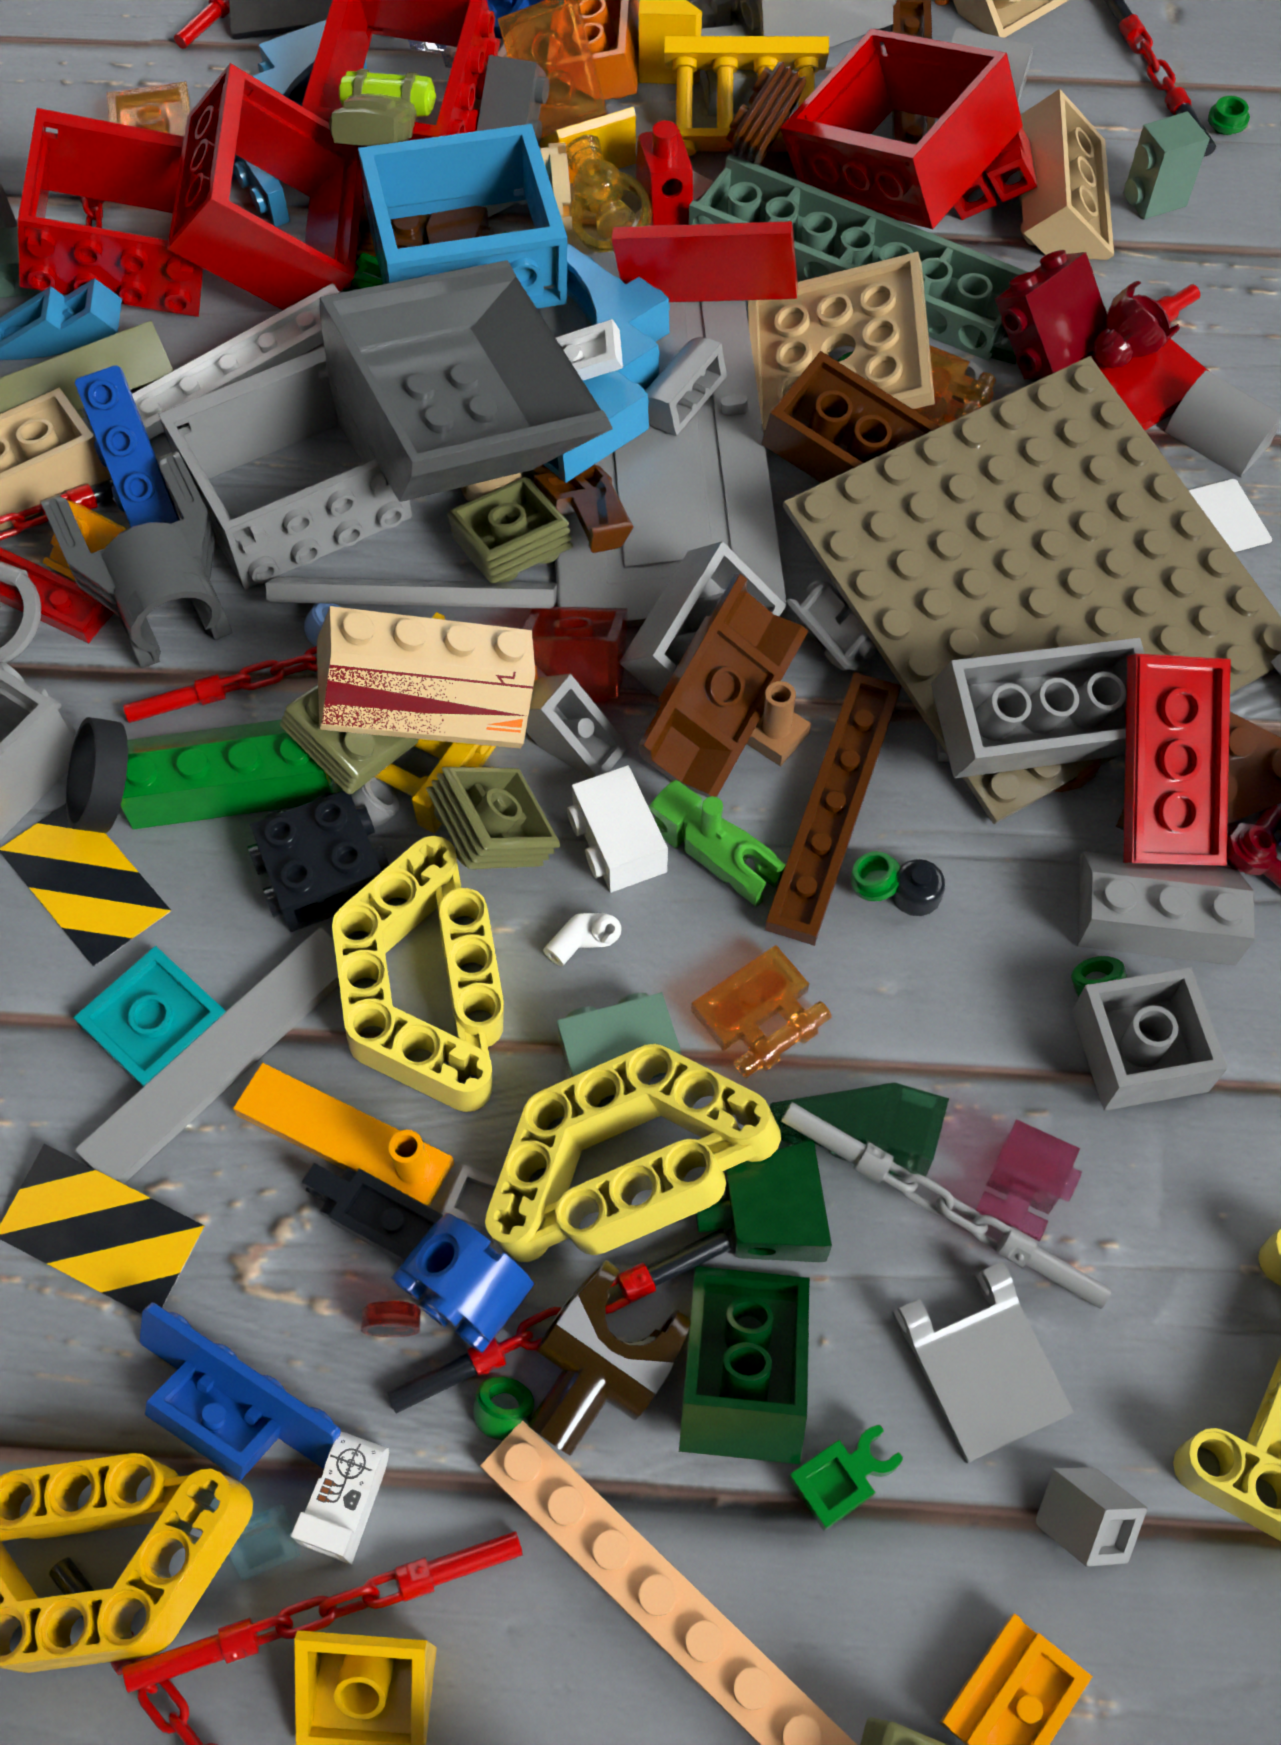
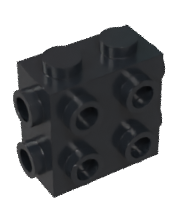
[247,791,389,932]

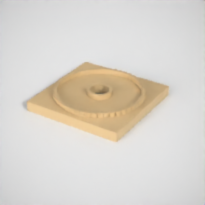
[748,252,935,435]

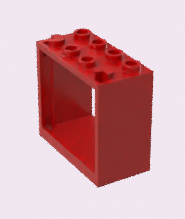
[302,0,500,141]
[780,28,1023,229]
[167,63,366,310]
[18,108,204,317]

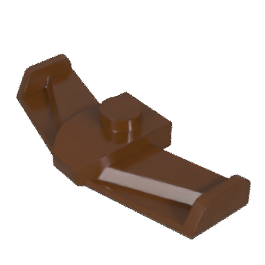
[533,464,634,553]

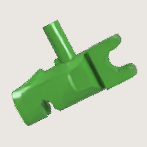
[649,780,786,906]

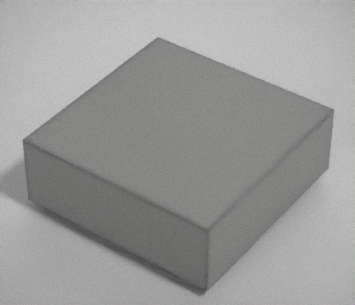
[440,1164,499,1239]

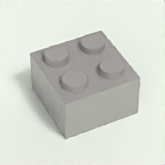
[1071,967,1228,1111]

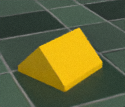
[639,0,702,85]
[539,107,636,184]
[294,1630,437,1745]

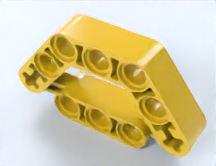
[0,1453,253,1673]

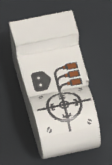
[291,1432,389,1565]

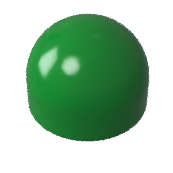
[1071,956,1127,997]
[473,1377,534,1440]

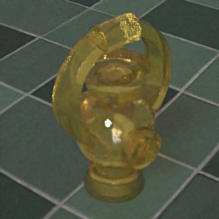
[566,135,652,253]

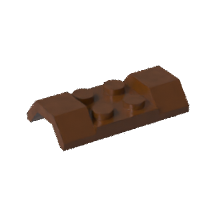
[638,574,808,797]

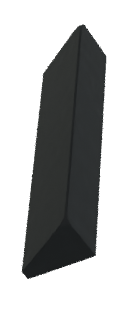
[229,0,332,39]

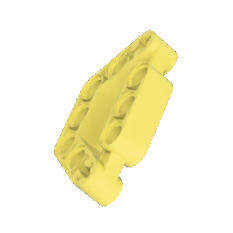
[332,836,504,1112]
[485,1044,781,1262]

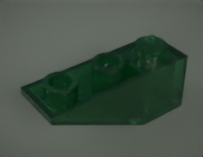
[769,1082,949,1178]

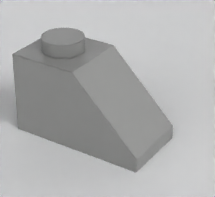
[526,674,630,778]

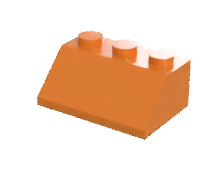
[547,0,639,101]

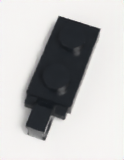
[302,1163,443,1263]

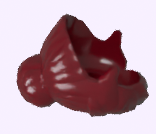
[1093,281,1180,369]

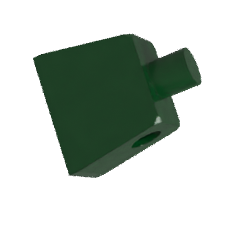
[695,1140,832,1262]

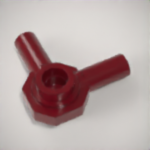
[1227,805,1281,889]

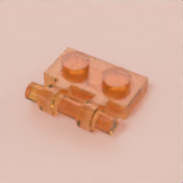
[913,345,996,426]
[691,945,832,1079]

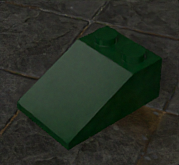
[679,1266,810,1464]

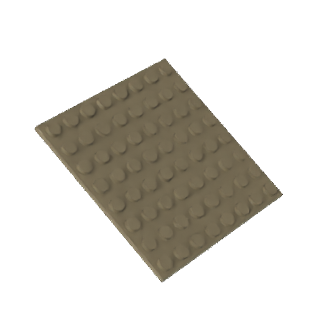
[783,356,1281,824]

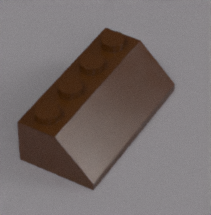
[762,351,940,483]

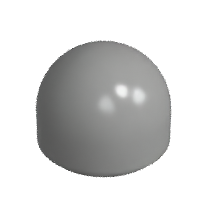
[351,777,399,827]

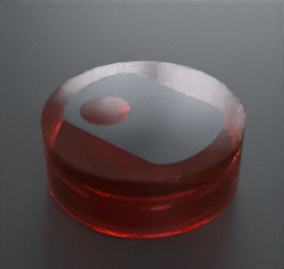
[361,1301,421,1337]

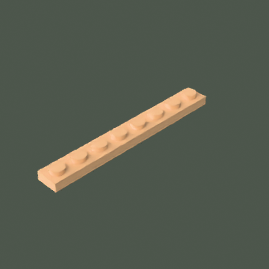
[480,1421,857,1745]

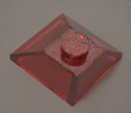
[522,607,628,702]

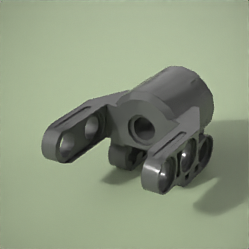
[41,451,233,669]

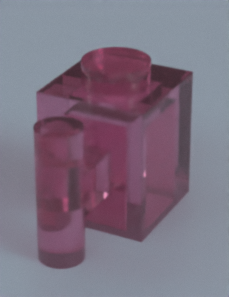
[976,1119,1082,1241]

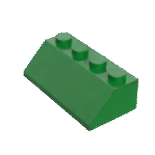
[121,719,333,830]

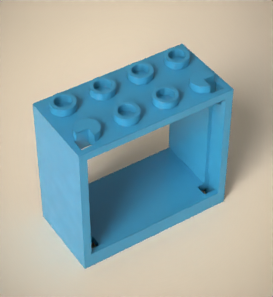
[358,124,568,309]

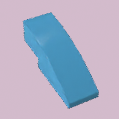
[0,278,122,360]

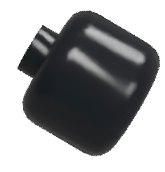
[891,859,945,916]

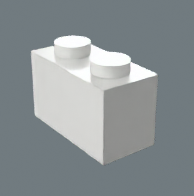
[567,765,668,893]

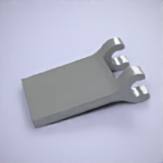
[892,1262,1074,1463]

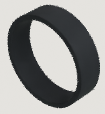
[66,717,128,833]

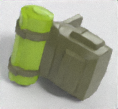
[329,69,436,147]

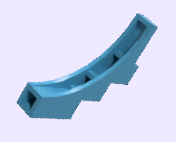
[232,20,367,227]
[543,244,670,483]

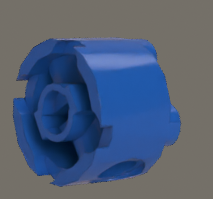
[391,1213,534,1353]

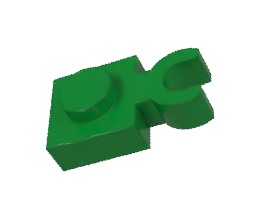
[788,1425,903,1531]

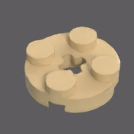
[540,142,572,233]

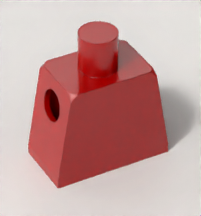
[636,120,693,226]

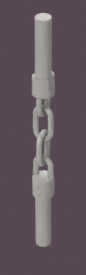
[781,1102,1111,1309]

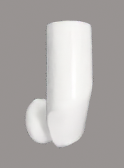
[543,913,621,966]

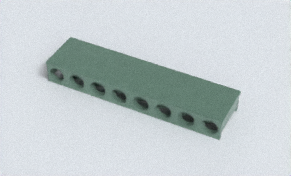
[689,154,1028,361]

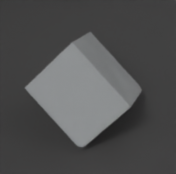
[1036,1467,1148,1567]

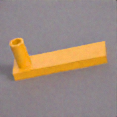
[233,1062,454,1207]

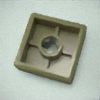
[447,477,573,584]
[280,684,419,794]
[426,767,560,870]

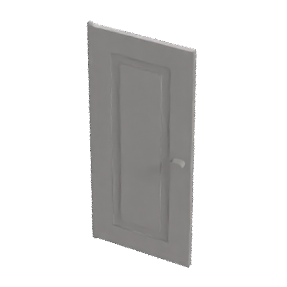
[538,251,787,638]

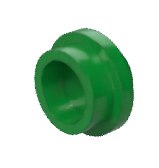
[1208,96,1250,135]
[850,851,900,901]

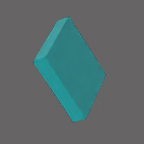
[73,946,226,1087]

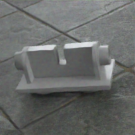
[787,579,878,671]

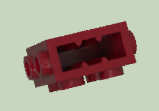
[995,250,1107,379]

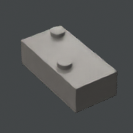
[931,638,1145,778]

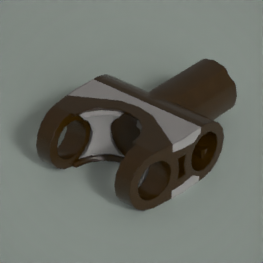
[527,1260,691,1456]

